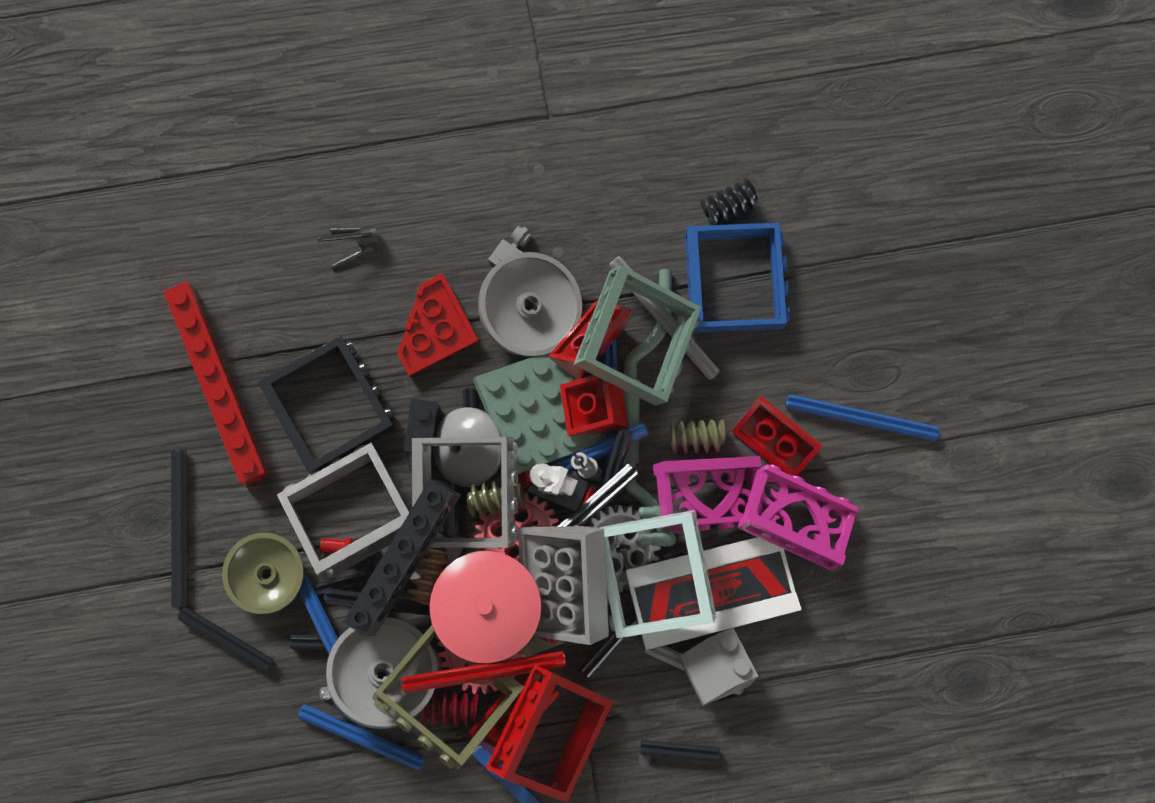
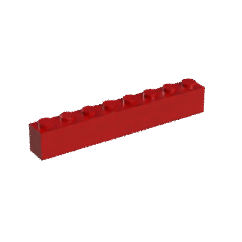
[163,281,270,487]

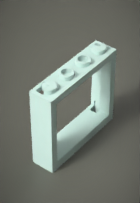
[600,510,717,638]

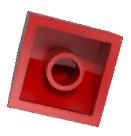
[560,375,629,436]

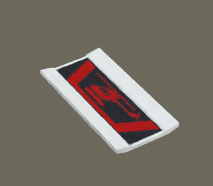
[626,537,801,650]

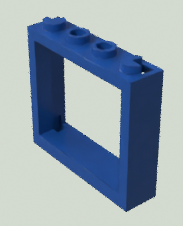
[685,223,790,333]

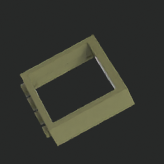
[372,625,524,770]

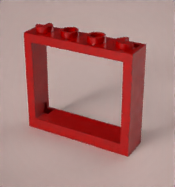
[486,664,613,802]

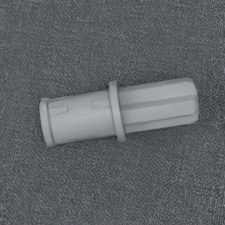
[571,452,604,482]

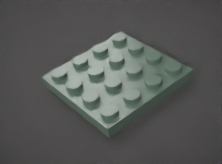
[473,353,606,475]

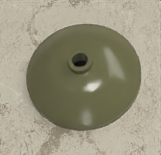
[222,533,304,614]

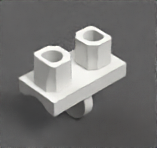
[530,464,577,496]

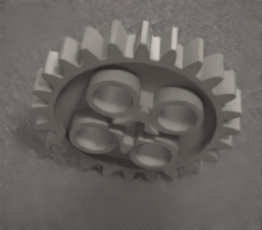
[583,505,660,592]

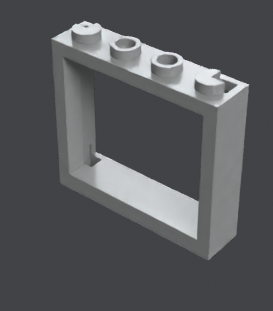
[412,437,518,548]
[277,443,409,582]

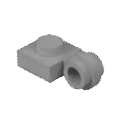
[488,226,532,266]

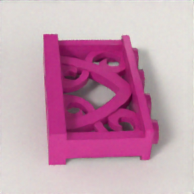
[653,456,764,533]
[738,465,859,571]

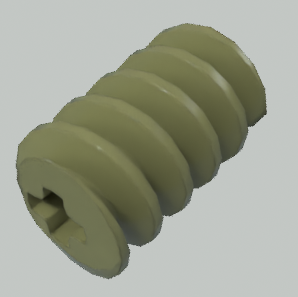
[670,419,725,454]
[467,480,526,518]

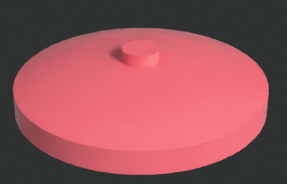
[430,551,541,663]

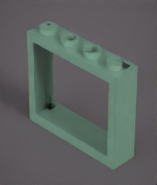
[574,265,701,406]

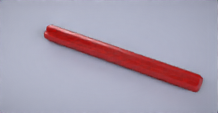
[401,651,566,693]

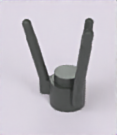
[318,225,379,269]

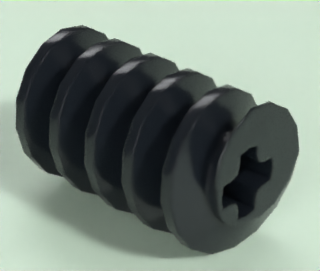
[700,178,758,225]

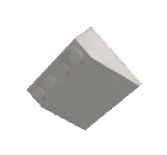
[518,526,609,645]

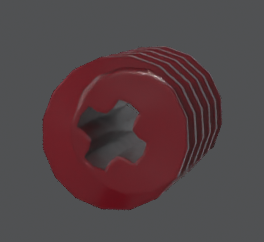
[421,689,479,728]

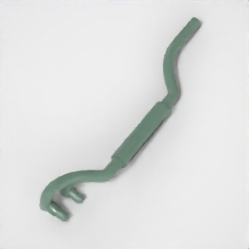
[622,269,676,547]

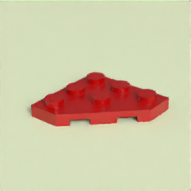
[397,273,479,378]

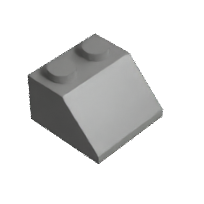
[679,628,758,706]

